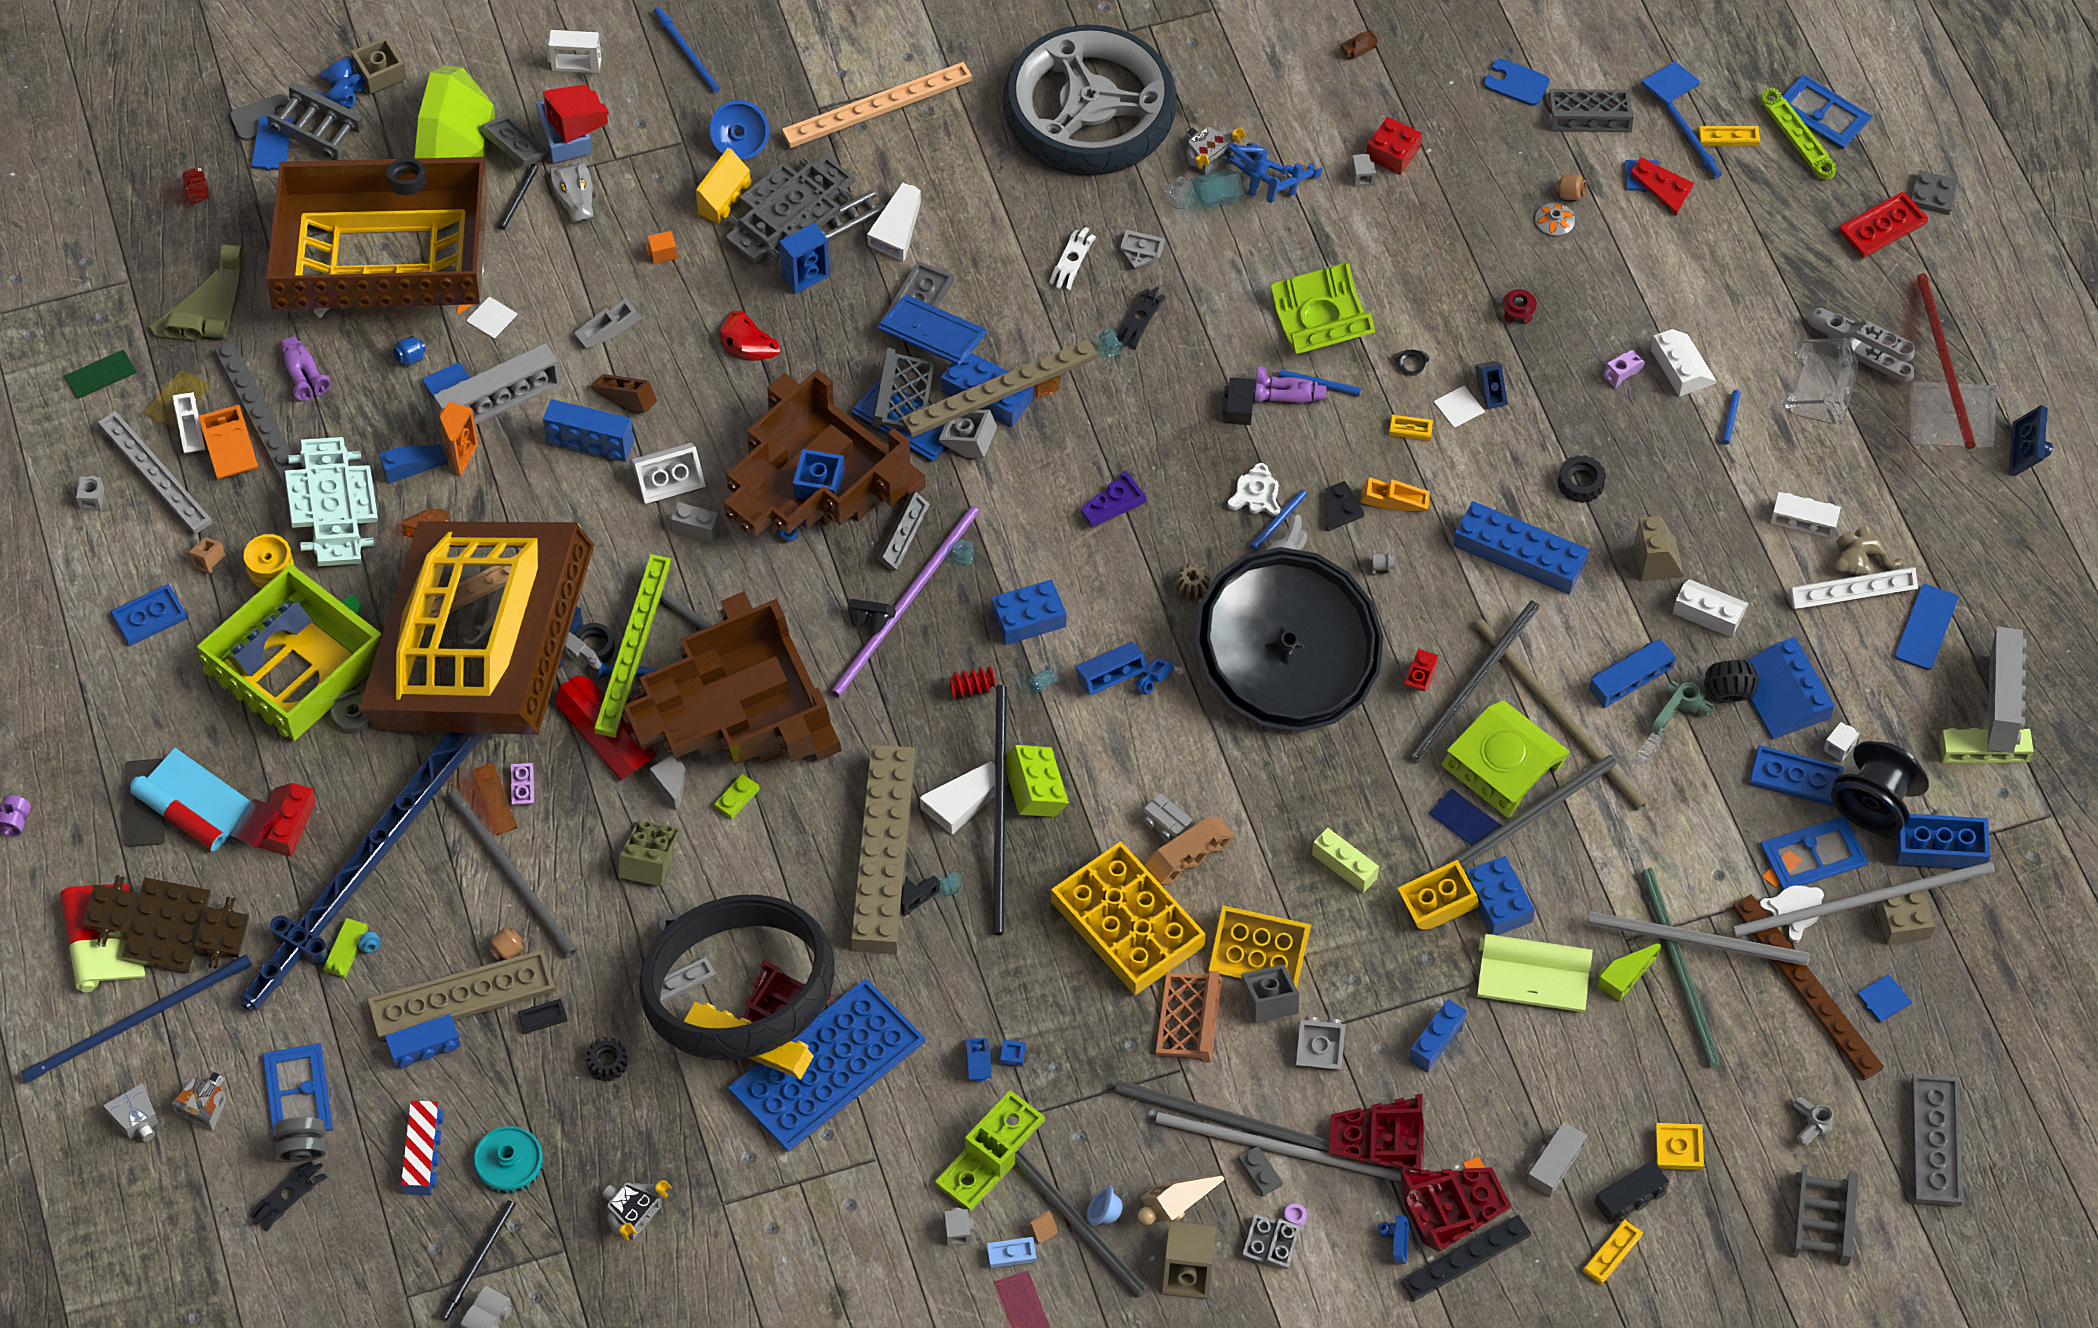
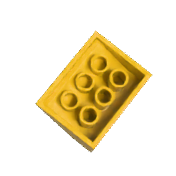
[1209,905,1312,989]

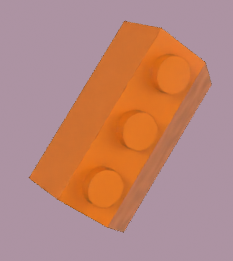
[439,401,478,476]

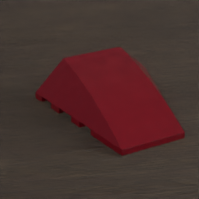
[740,959,833,1023]
[1329,1093,1425,1172]
[1400,1167,1511,1252]

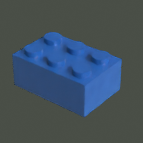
[780,223,830,294]
[991,579,1067,645]
[1465,856,1535,936]

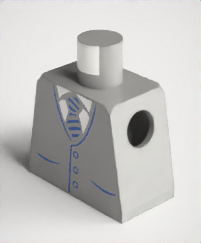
[104,1083,158,1142]

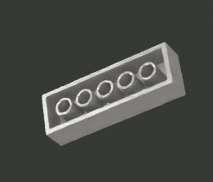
[434,343,561,425]
[1987,627,2026,753]

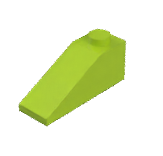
[1598,943,1661,1002]

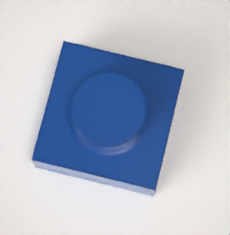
[1000,1040,1026,1067]

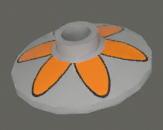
[1535,203,1575,237]

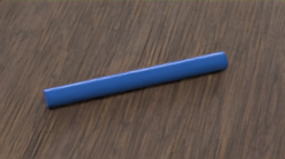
[1279,369,1361,396]
[1250,490,1307,551]

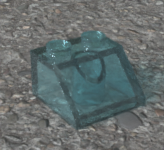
[1191,169,1244,208]

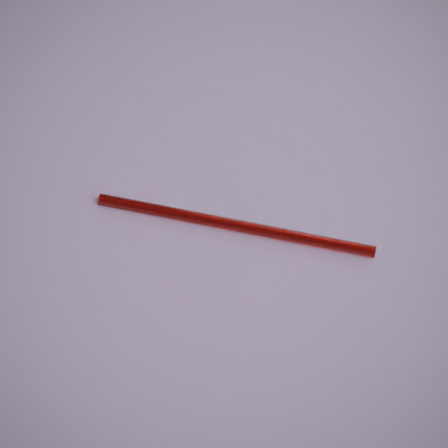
[1917,273,1976,449]

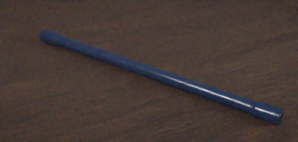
[20,954,252,1083]

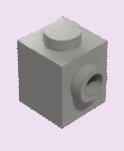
[944,1208,974,1246]

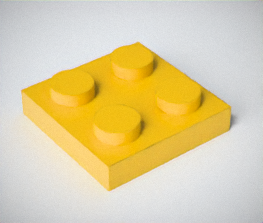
[1655,1123,1704,1170]

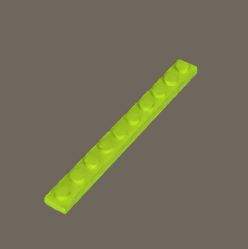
[595,554,671,738]

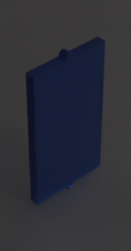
[1429,789,1502,846]

